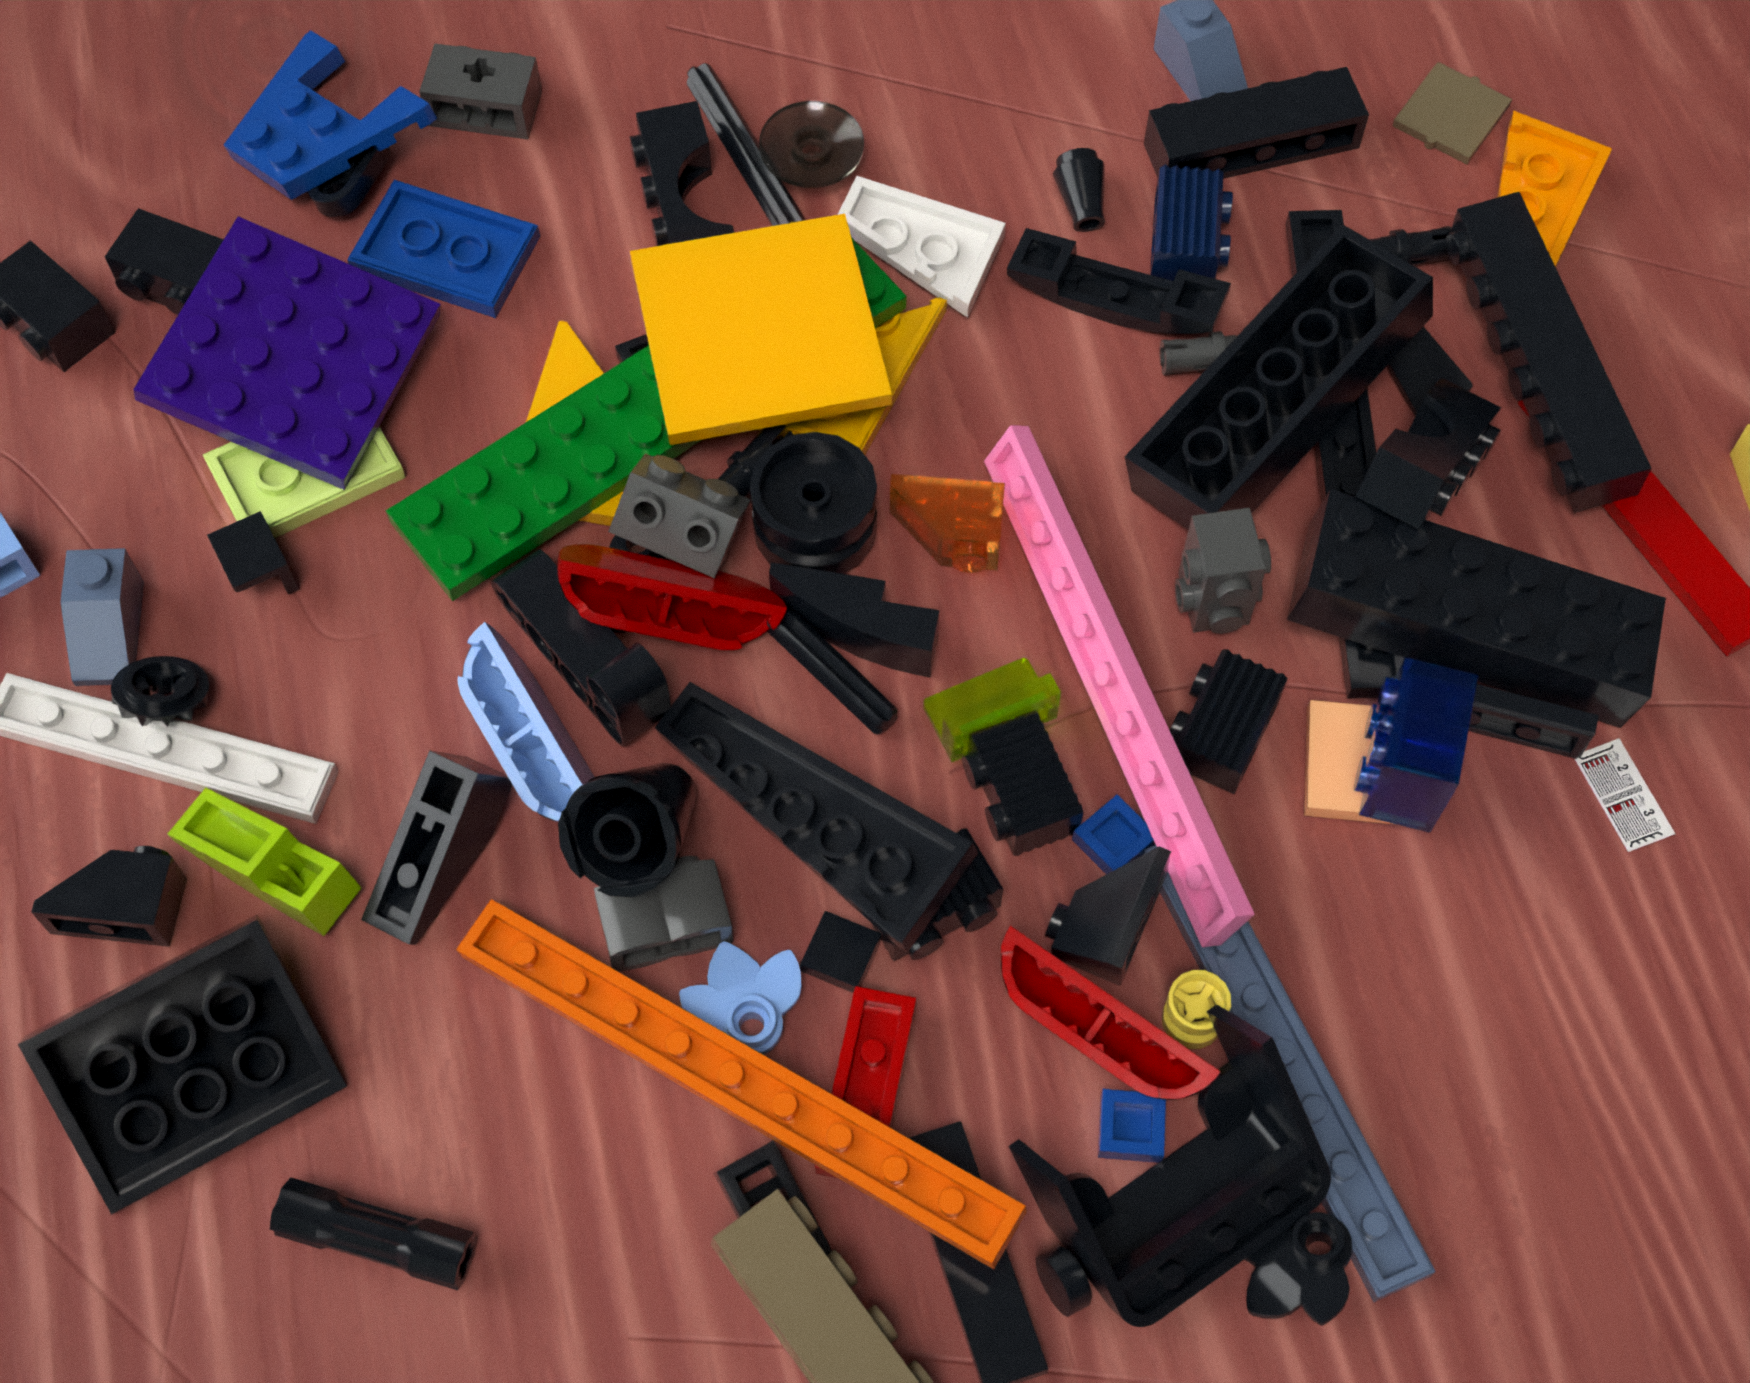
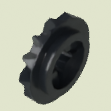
[111,656,210,727]

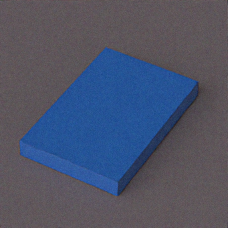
[347,180,540,318]

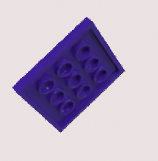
[133,216,441,490]

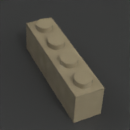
[710,1189,934,1383]

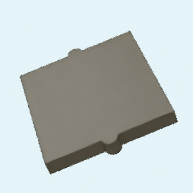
[1392,62,1512,165]

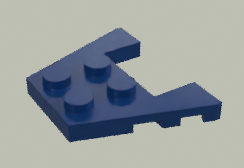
[223,30,437,200]

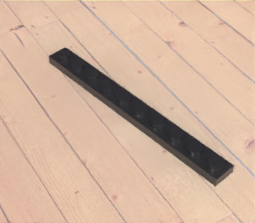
[1285,210,1410,699]

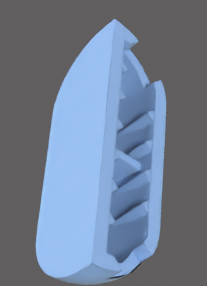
[458,622,595,822]

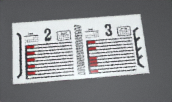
[1574,739,1675,852]

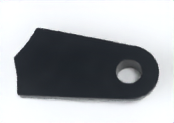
[1387,326,1473,415]

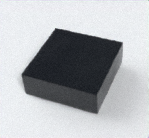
[800,911,882,993]

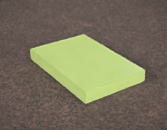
[203,427,406,538]

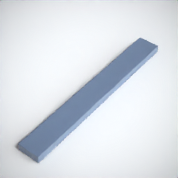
[1143,845,1436,1303]

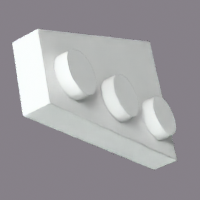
[838,176,1006,318]

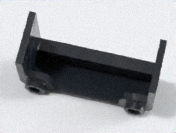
[1008,1004,1331,1327]

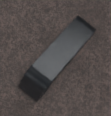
[491,549,671,746]

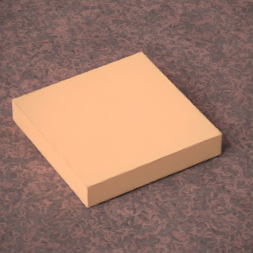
[1304,700,1428,827]

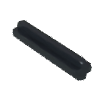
[764,603,898,734]

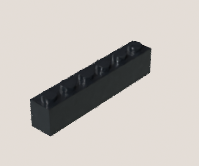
[1446,192,1652,513]

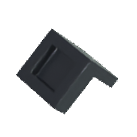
[207,511,299,595]

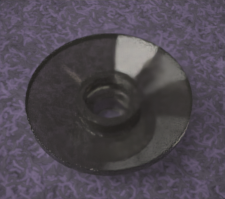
[759,101,864,188]

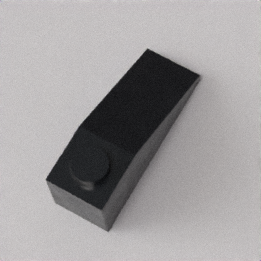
[361,750,512,945]

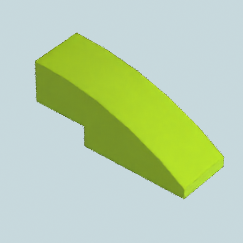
[167,787,361,936]

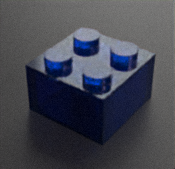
[1353,657,1478,833]

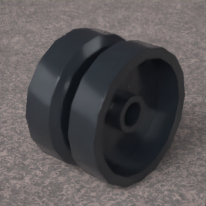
[750,432,877,574]

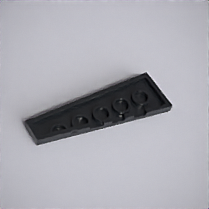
[655,682,978,952]

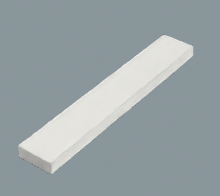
[0,673,338,824]

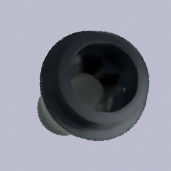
[1053,148,1105,232]

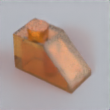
[889,474,1005,573]

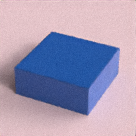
[1072,794,1156,874]
[1098,1089,1166,1163]

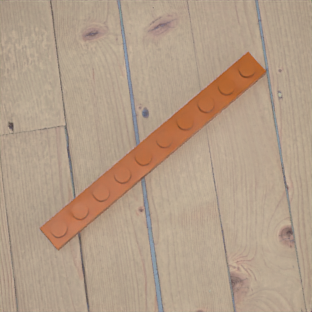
[456,899,1027,1269]

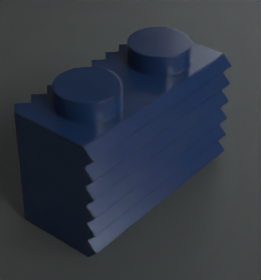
[1150,164,1233,281]

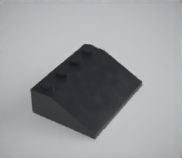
[18,914,347,1215]

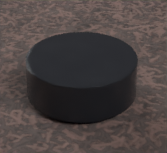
[1036,1245,1092,1317]

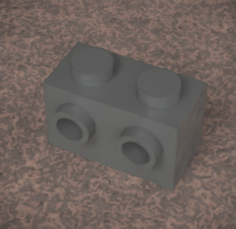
[608,453,750,579]
[1175,508,1271,634]

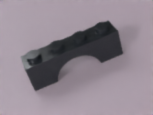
[629,101,734,246]
[1355,377,1502,529]

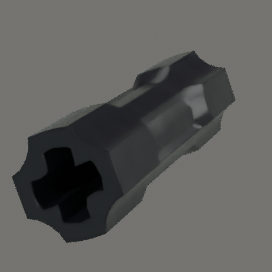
[269,1177,477,1290]

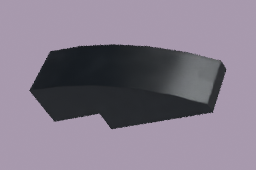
[769,563,940,678]

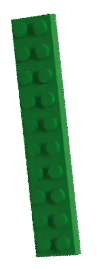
[386,237,907,601]

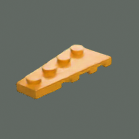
[1497,111,1612,267]

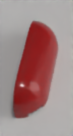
[557,544,787,650]
[1001,926,1221,1100]

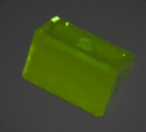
[923,658,1061,762]

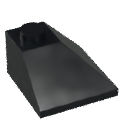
[1045,846,1171,986]

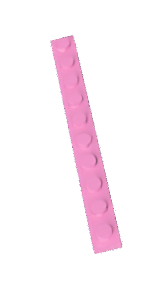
[984,425,1255,947]

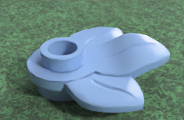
[679,941,802,1055]

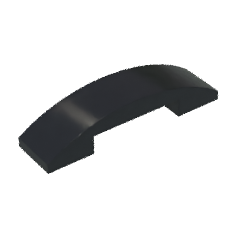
[1007,228,1231,334]

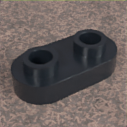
[308,146,391,217]

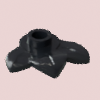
[1244,1212,1352,1326]

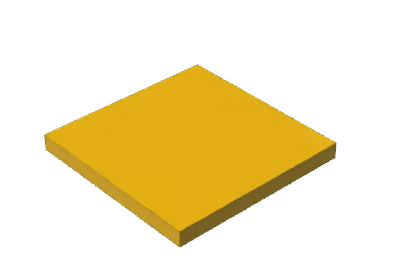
[630,214,892,445]

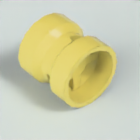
[1162,970,1231,1049]

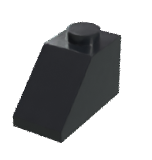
[31,846,187,947]

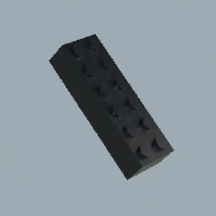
[1125,224,1433,530]
[1287,489,1666,728]

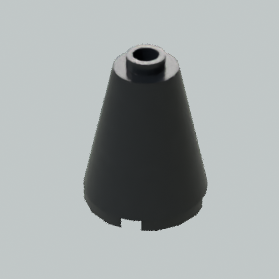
[558,763,697,897]

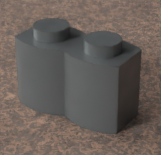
[594,856,733,971]

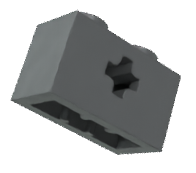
[419,43,542,140]

